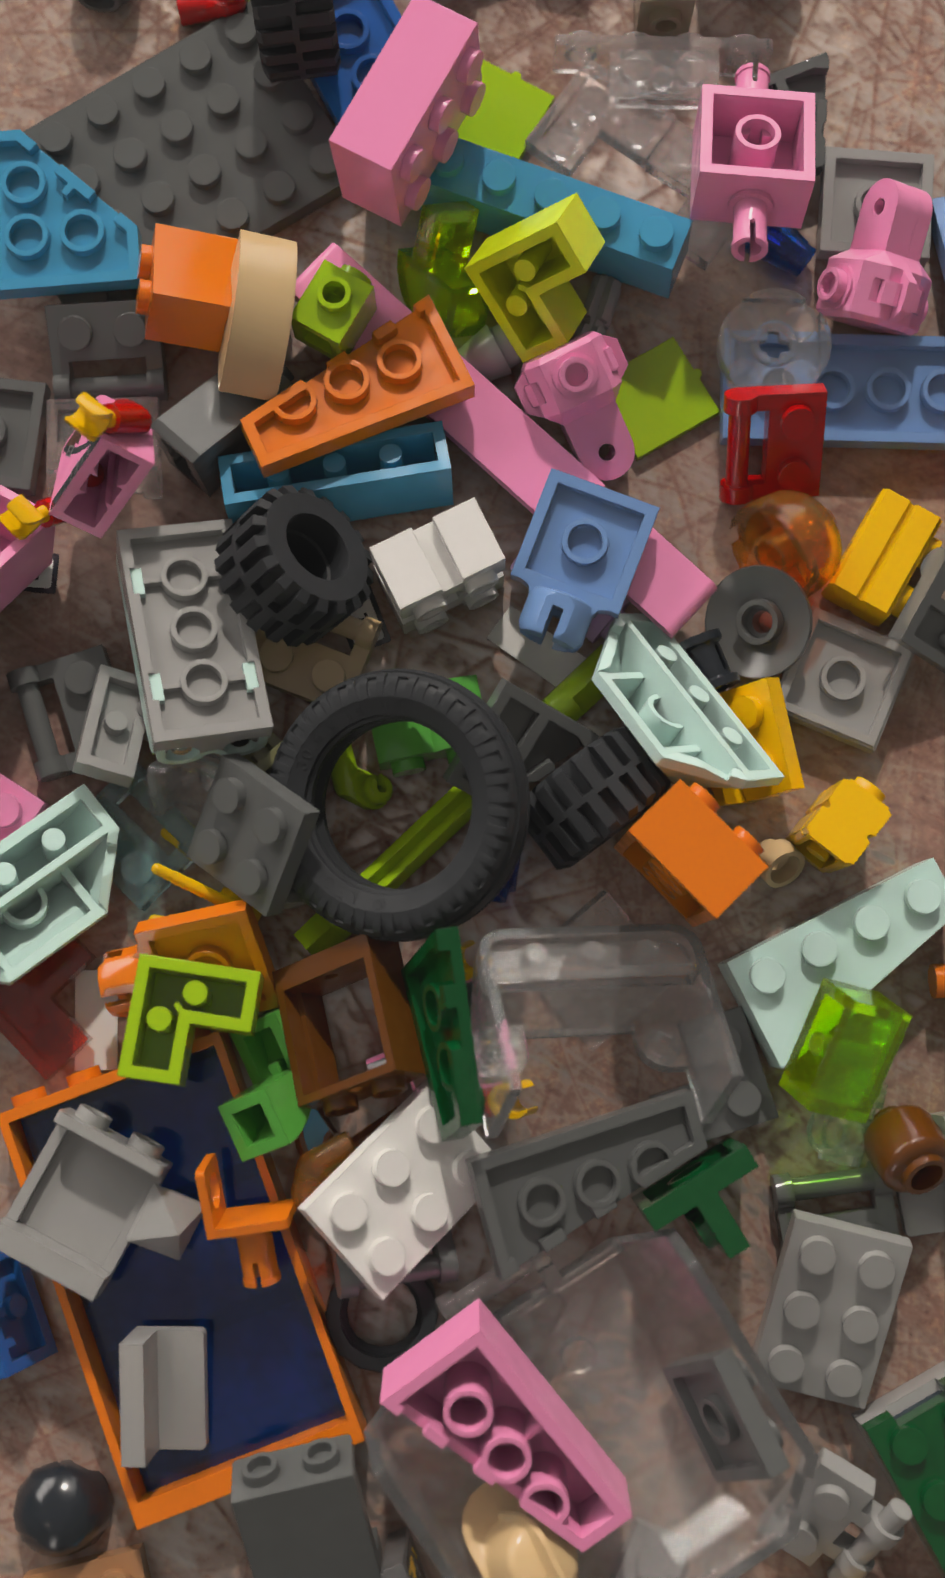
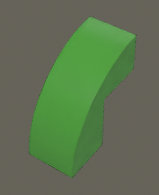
[218,1008,311,1162]

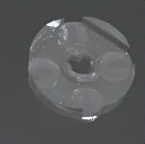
[716,288,832,389]

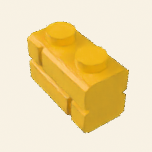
[820,488,943,626]
[785,777,892,873]

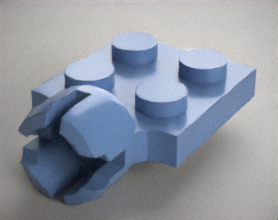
[510,468,660,653]

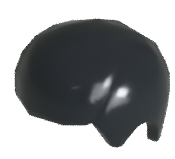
[13,1460,114,1557]

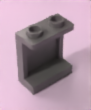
[231,1434,383,1578]

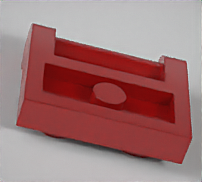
[719,383,828,505]

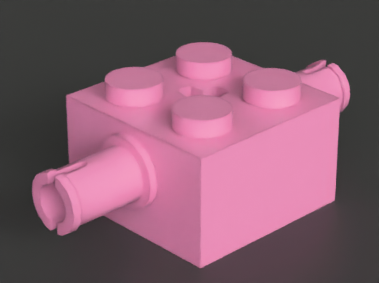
[690,63,815,262]

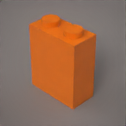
[135,223,238,352]

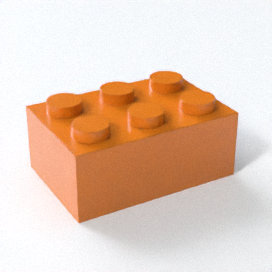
[614,779,769,927]

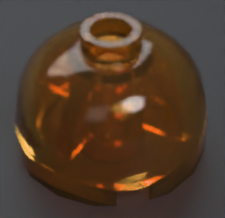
[730,490,843,599]

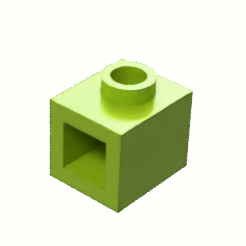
[291,259,377,359]

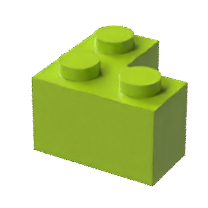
[117,953,264,1087]

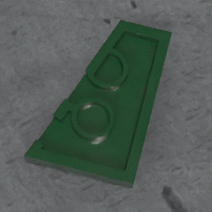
[401,926,485,1142]

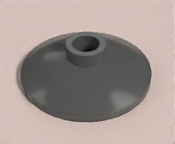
[705,565,813,678]

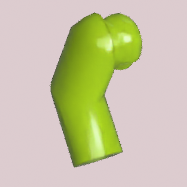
[331,744,393,810]

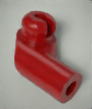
[176,0,248,27]

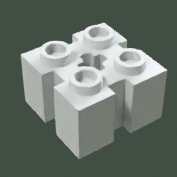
[369,497,506,634]

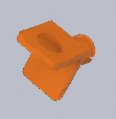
[195,1153,297,1289]

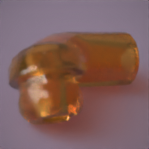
[291,1130,357,1208]

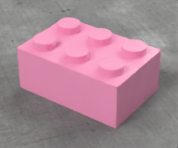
[329,0,486,226]

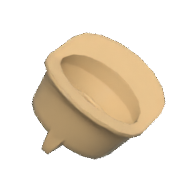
[462,1482,579,1578]

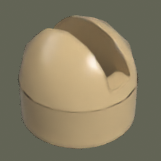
[759,838,805,888]

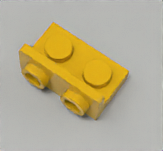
[710,677,805,806]

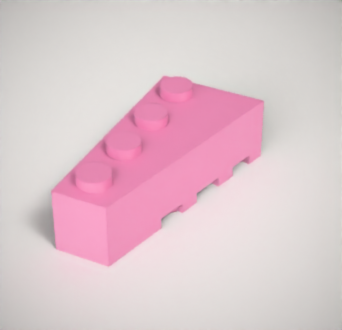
[380,1298,632,1553]

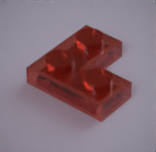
[0,938,96,1080]

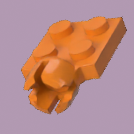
[98,899,279,1017]

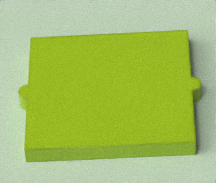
[457,60,555,160]
[616,337,720,461]

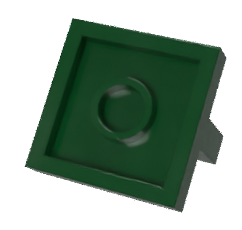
[631,1137,759,1259]

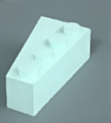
[717,857,945,1069]

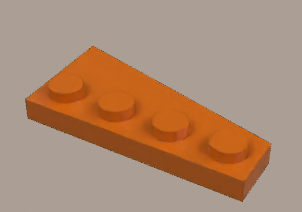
[240,295,475,478]

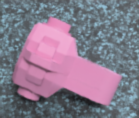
[816,178,933,336]
[514,331,635,481]

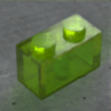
[779,978,912,1124]

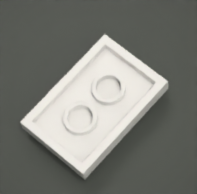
[297,1080,492,1300]

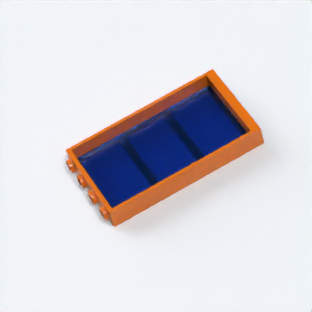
[0,1028,368,1530]

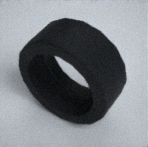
[325,1279,438,1373]

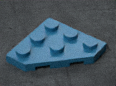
[0,129,142,300]

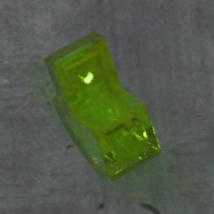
[397,201,489,339]

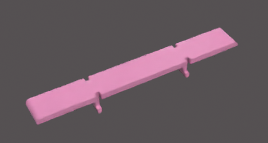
[295,243,717,639]

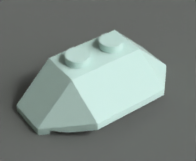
[591,613,785,789]
[0,784,119,986]

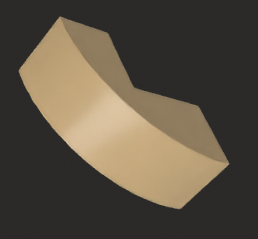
[218,229,297,401]

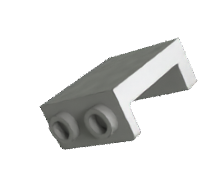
[0,1103,173,1301]

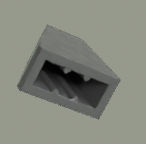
[151,365,294,497]

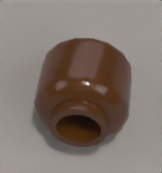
[862,1104,945,1195]

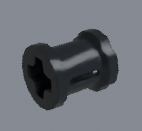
[679,628,741,693]

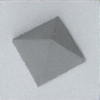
[126,1183,202,1261]

